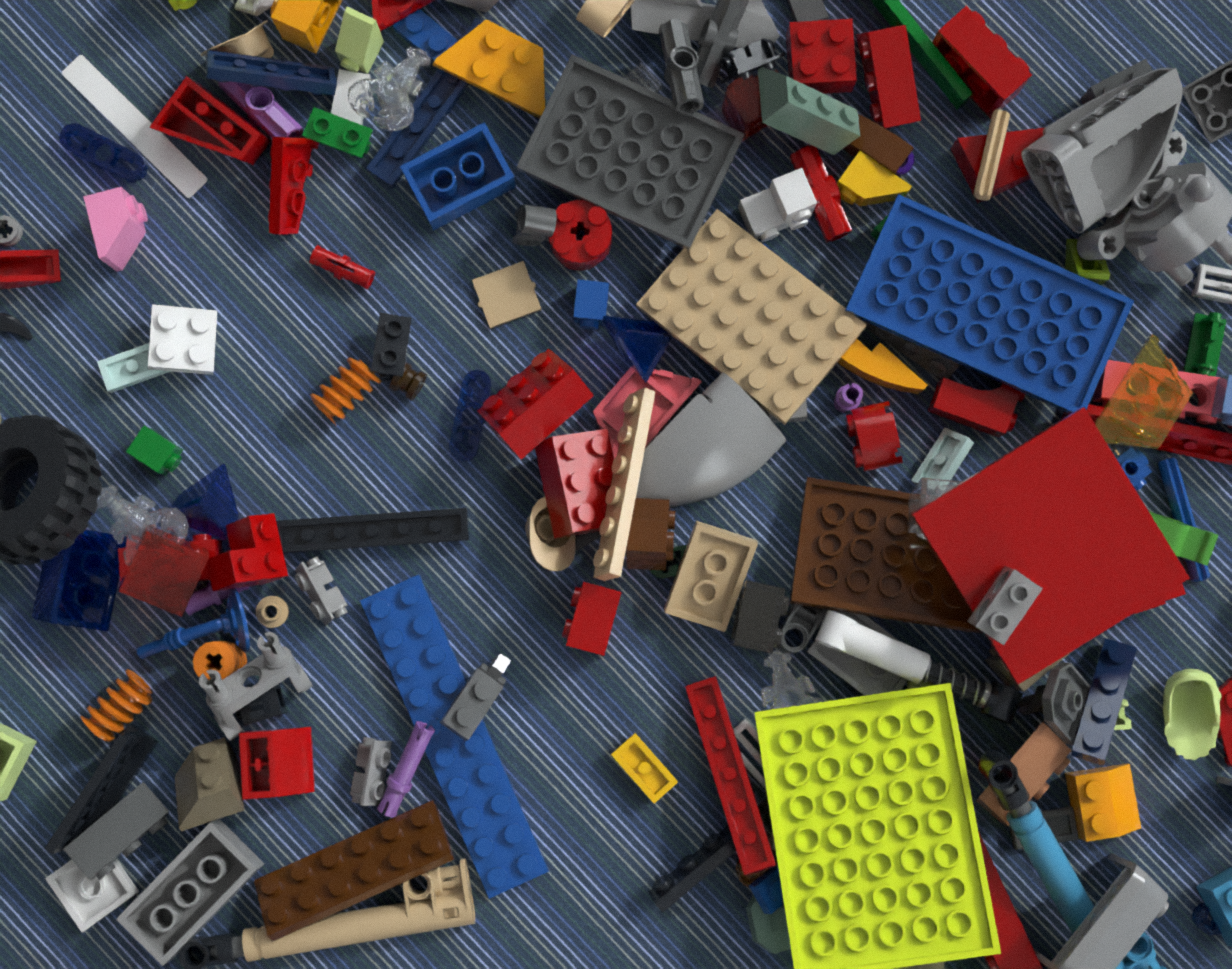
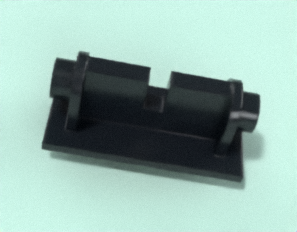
[719,38,785,84]
[371,313,412,382]

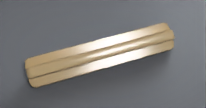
[973,109,1010,201]

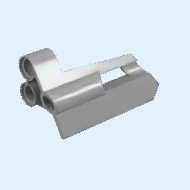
[630,0,780,49]

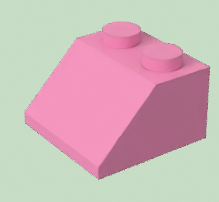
[83,187,148,272]

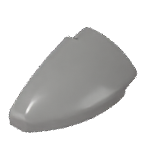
[1021,67,1183,233]
[636,372,787,507]

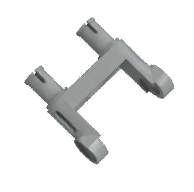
[199,632,313,741]

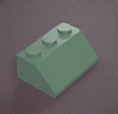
[758,67,860,155]

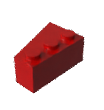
[855,25,921,128]

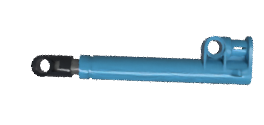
[978,751,1167,969]

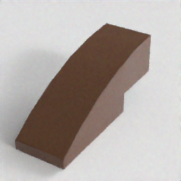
[843,114,914,174]

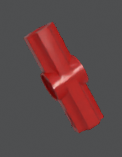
[790,145,852,243]

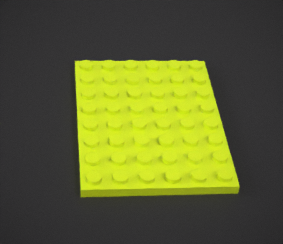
[754,683,1001,969]

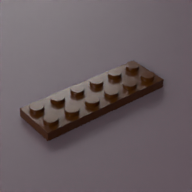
[254,800,455,941]

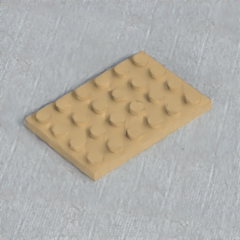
[636,209,867,425]

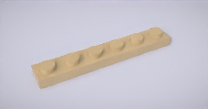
[593,388,656,581]

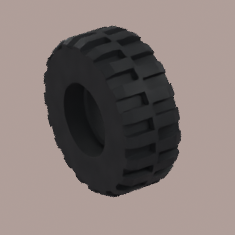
[0,415,102,565]

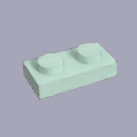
[97,343,171,393]
[911,428,974,496]

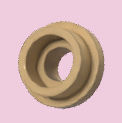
[256,596,289,628]

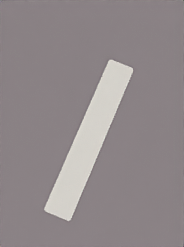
[62,55,208,198]

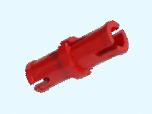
[309,245,376,290]

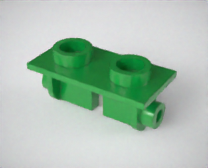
[302,107,373,159]
[1183,312,1227,377]

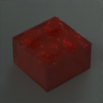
[119,524,209,617]

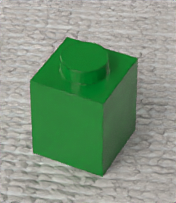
[126,425,184,476]

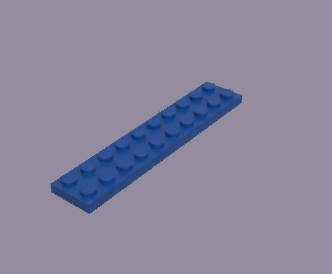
[360,575,549,899]

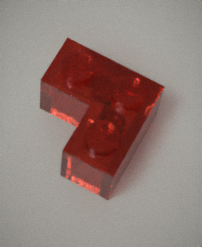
[721,69,779,142]

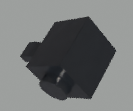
[235,684,288,725]

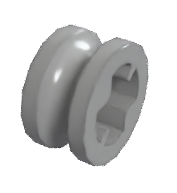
[0,215,23,246]

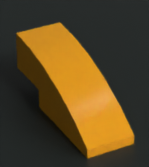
[837,339,927,394]

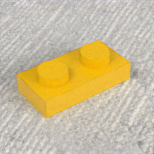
[611,733,678,804]

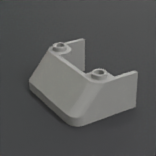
[1035,853,1169,969]

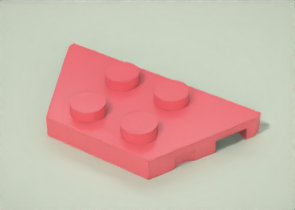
[593,363,702,459]

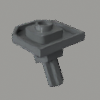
[1019,662,1091,745]

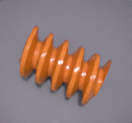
[310,357,382,426]
[193,641,247,680]
[80,669,153,742]

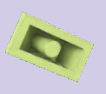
[335,6,384,74]

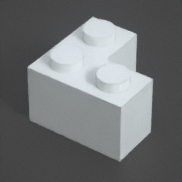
[738,168,817,242]

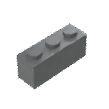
[63,782,169,881]

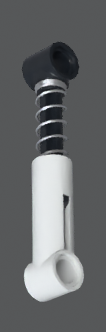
[815,610,1023,725]

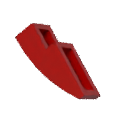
[0,249,61,289]

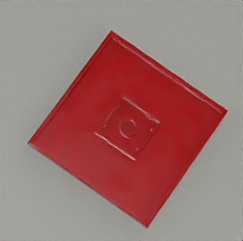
[911,407,1190,685]

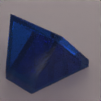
[602,316,671,383]
[165,463,239,540]

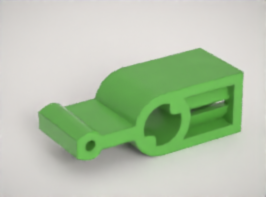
[1149,511,1218,566]

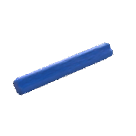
[1158,458,1210,582]

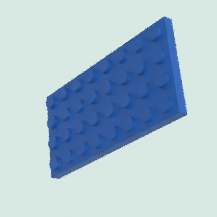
[845,194,1134,414]

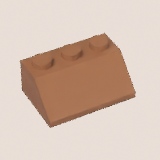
[976,722,1071,827]

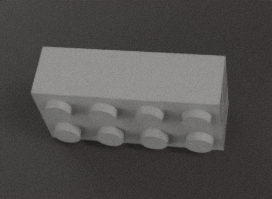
[116,819,264,966]

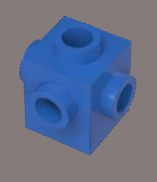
[1112,446,1152,491]

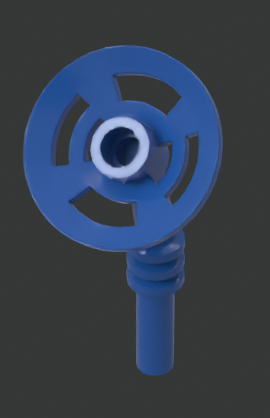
[137,588,250,659]

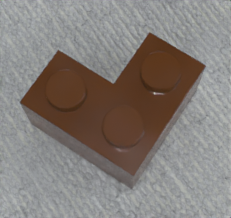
[626,498,676,571]

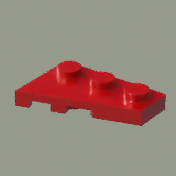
[268,136,319,235]

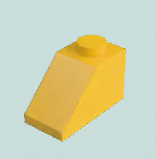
[837,151,912,206]

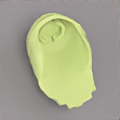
[1163,669,1222,760]

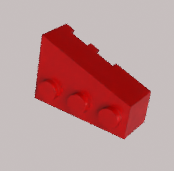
[149,76,272,165]
[950,128,1044,204]

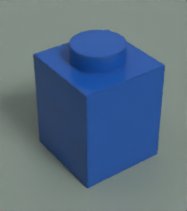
[573,279,609,330]

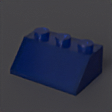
[31,529,128,631]

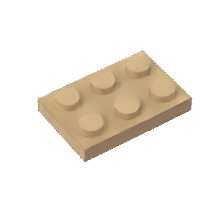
[664,521,758,632]

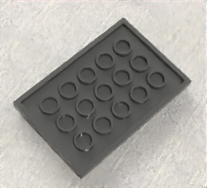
[516,54,745,251]

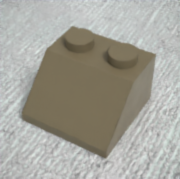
[175,737,244,831]

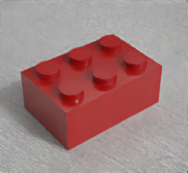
[932,5,1032,119]
[477,349,594,459]
[535,429,614,539]

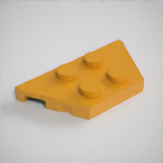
[433,19,545,119]

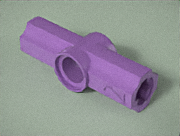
[218,81,303,138]

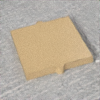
[472,261,542,329]

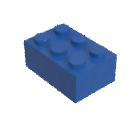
[400,122,516,231]

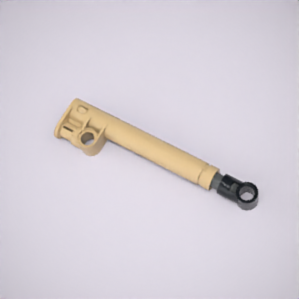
[179,859,476,969]

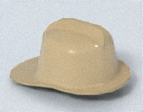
[201,20,274,58]
[525,497,576,571]

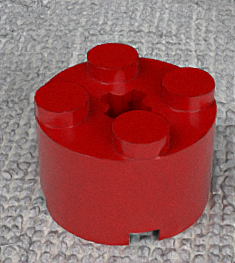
[549,200,612,271]
[845,401,903,472]

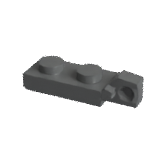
[439,653,510,741]

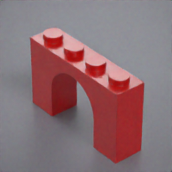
[928,378,1025,438]

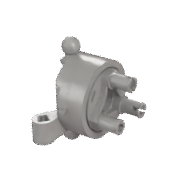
[1077,131,1232,286]

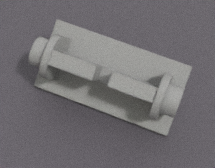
[295,556,348,626]
[350,737,392,806]

